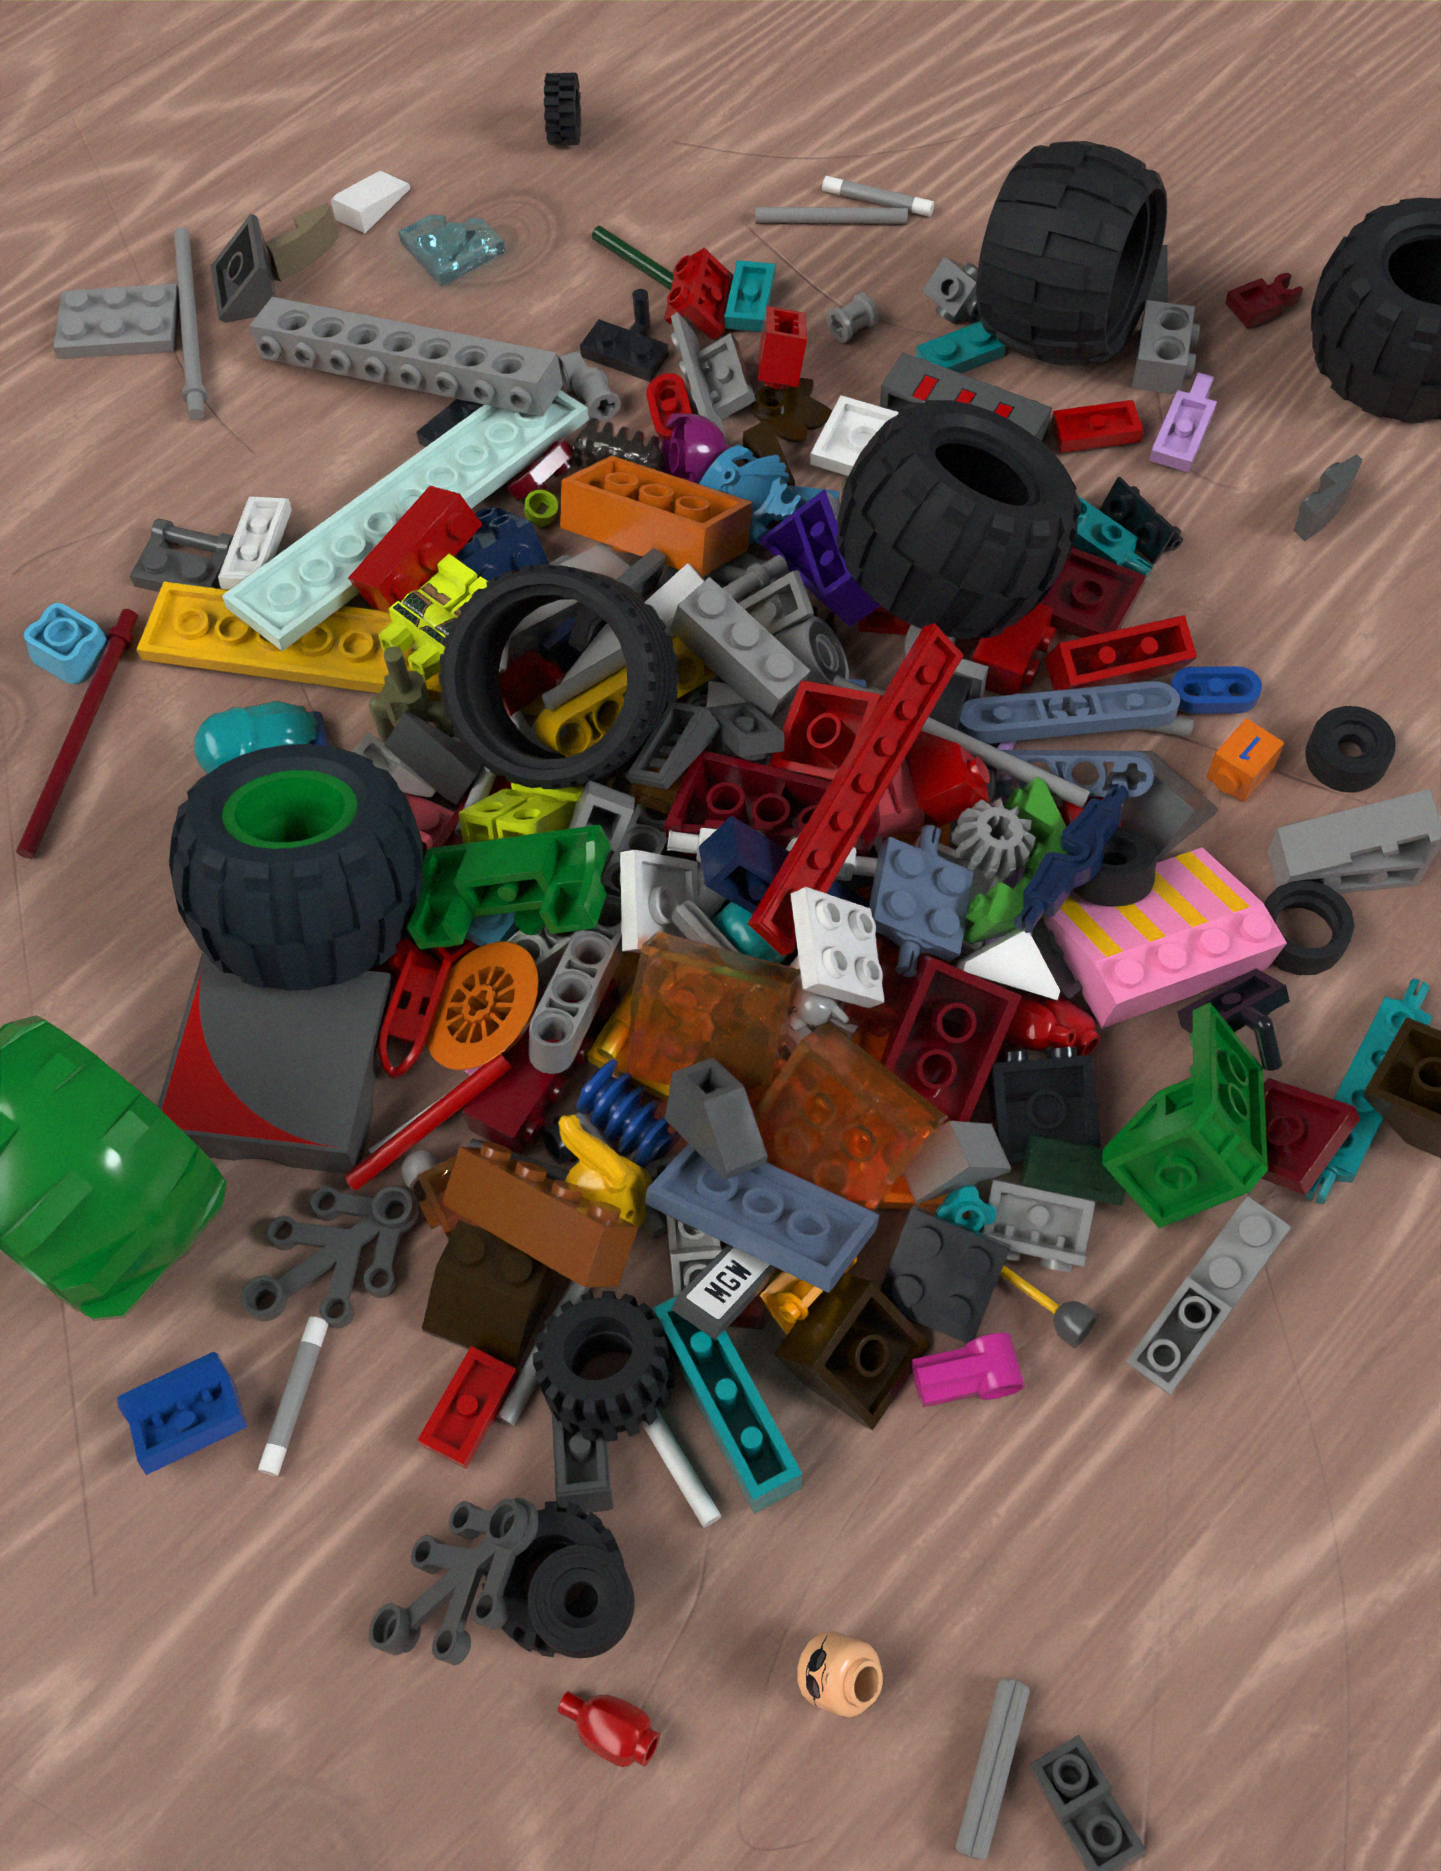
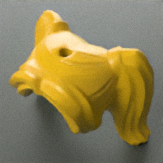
[558,1115,653,1228]

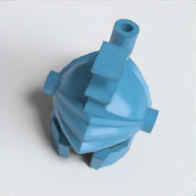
[699,444,807,545]

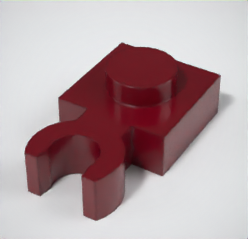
[1225,273,1303,329]

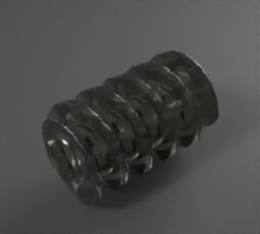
[571,417,664,472]

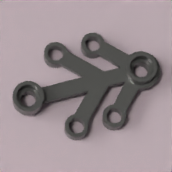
[241,1186,421,1329]
[369,1498,538,1665]

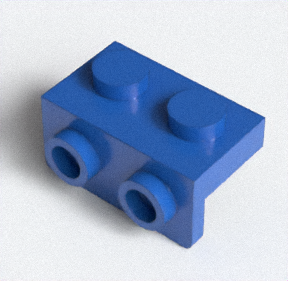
[117,1352,247,1475]

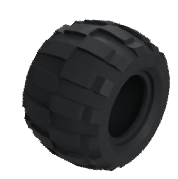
[976,141,1168,366]
[1311,197,1441,423]
[836,400,1081,639]

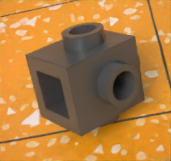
[922,256,980,324]

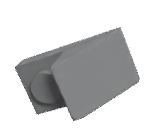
[738,570,814,636]

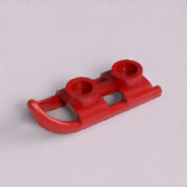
[377,950,452,1079]

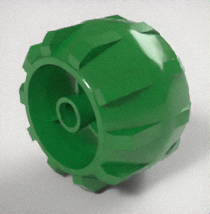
[0,1015,227,1321]

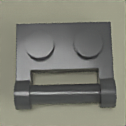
[130,518,234,592]

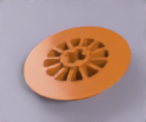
[426,941,539,1070]

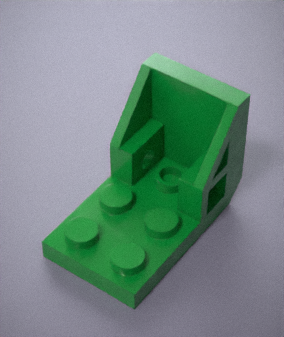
[1102,1003,1268,1228]

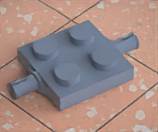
[868,825,974,977]

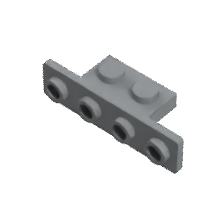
[671,312,756,446]

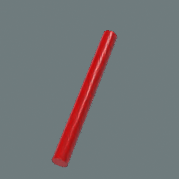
[344,1052,513,1191]

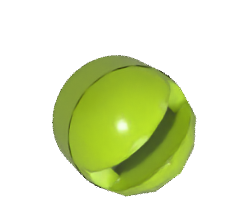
[524,490,558,528]

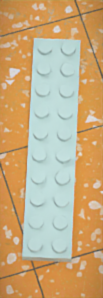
[222,390,589,651]

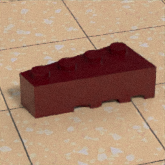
[664,750,880,857]

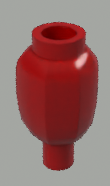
[1022,991,1101,1056]
[1003,998,1076,1051]
[558,1691,660,1767]

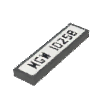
[672,1244,780,1340]

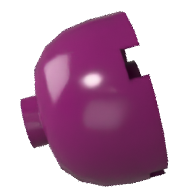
[661,413,731,484]

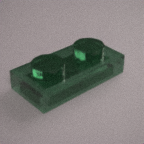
[1019,1133,1126,1206]

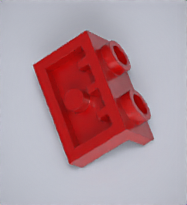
[664,247,734,340]

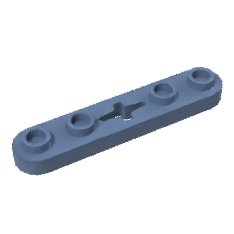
[957,681,1180,744]

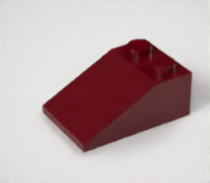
[870,954,1022,1126]

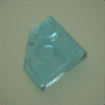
[398,215,505,287]

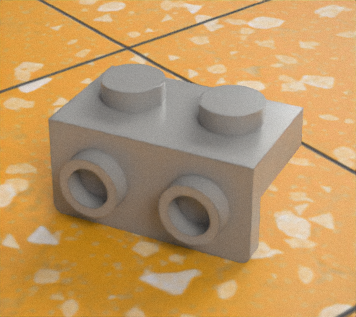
[982,1178,1096,1272]

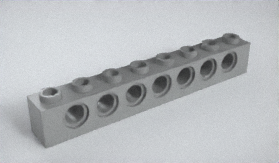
[249,297,563,417]

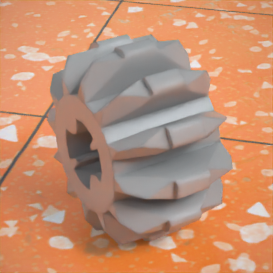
[951,798,1036,881]

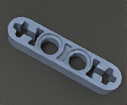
[984,750,1155,797]

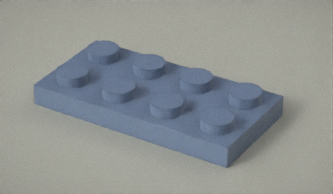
[645,1143,879,1293]

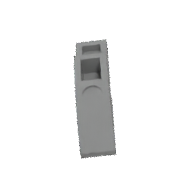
[1125,1196,1292,1395]

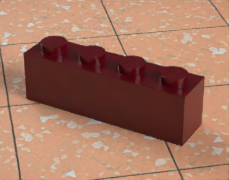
[462,976,621,1154]

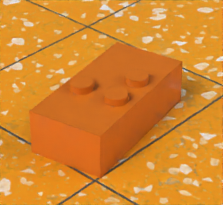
[560,456,753,577]

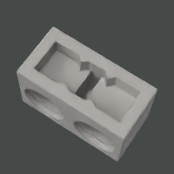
[1131,300,1200,394]

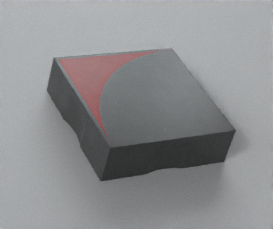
[158,953,395,1174]

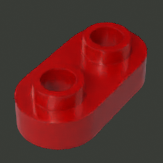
[646,373,694,442]

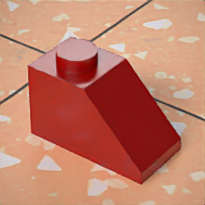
[908,731,990,826]

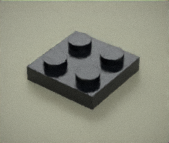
[880,1205,1011,1343]

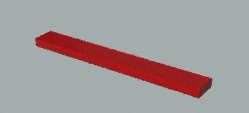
[747,623,964,955]

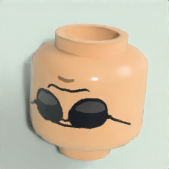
[797,1631,883,1718]

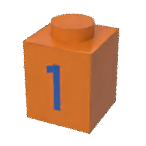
[1206,718,1285,802]

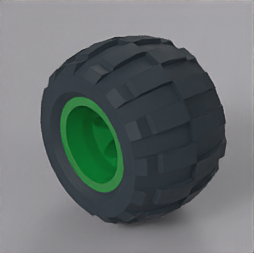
[169,744,424,991]

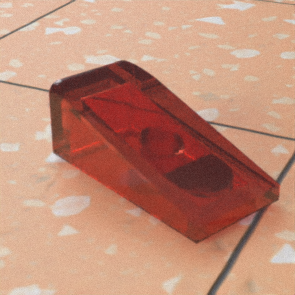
[843,932,911,1037]

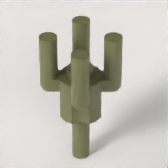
[369,647,455,742]

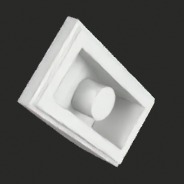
[331,171,410,234]

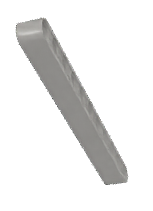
[529,675,725,1074]

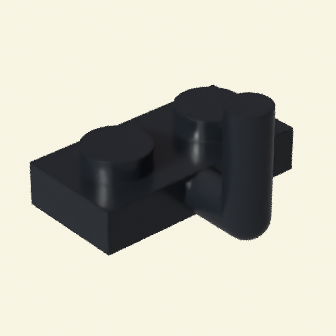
[580,289,669,382]
[1177,968,1290,1071]

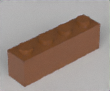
[441,1142,638,1287]

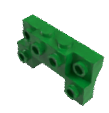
[407,824,611,949]

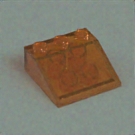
[626,931,801,1113]
[753,1021,948,1212]

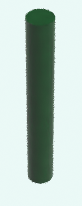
[592,226,674,290]

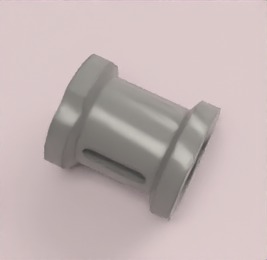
[826,292,879,343]

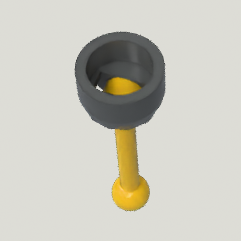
[1000,1265,1099,1348]

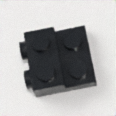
[988,1047,1102,1163]

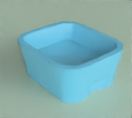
[24,603,108,684]

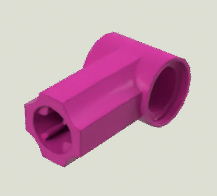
[912,1332,1025,1408]

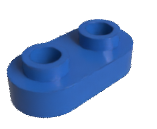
[1170,666,1262,714]

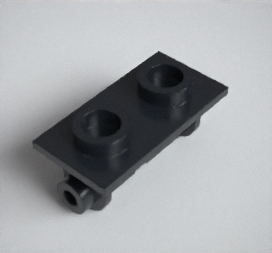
[1099,477,1183,564]

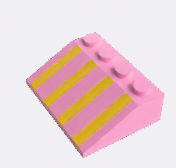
[1044,847,1287,1029]

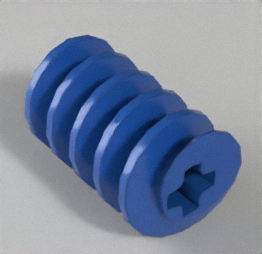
[576,1059,681,1168]

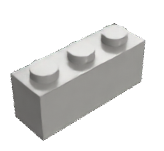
[670,577,810,721]

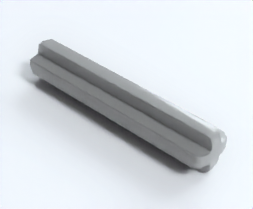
[956,1678,1030,1860]

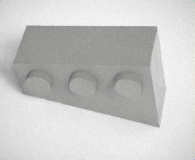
[1267,789,1441,894]

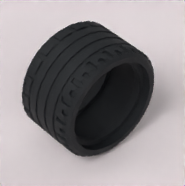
[439,564,679,789]

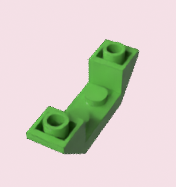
[963,776,1068,944]

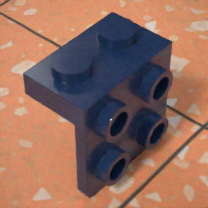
[455,507,549,581]

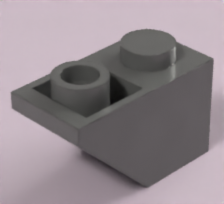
[665,1058,767,1180]

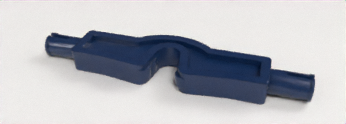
[1014,784,1129,933]

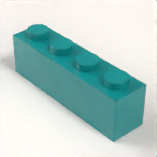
[653,1295,802,1514]

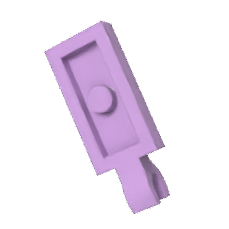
[1149,372,1217,473]

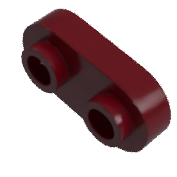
[506,436,576,501]

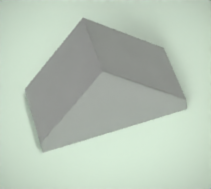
[897,1121,1011,1205]

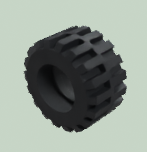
[533,1291,675,1442]
[482,1501,624,1657]

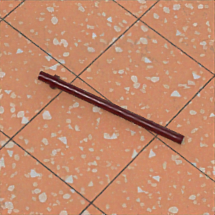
[16,609,138,859]

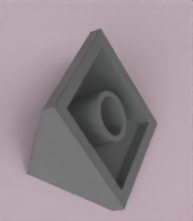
[211,214,277,323]
[1104,751,1218,861]

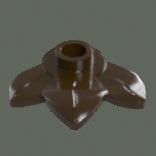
[752,378,832,443]

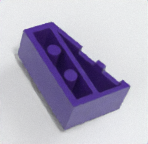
[758,489,880,627]

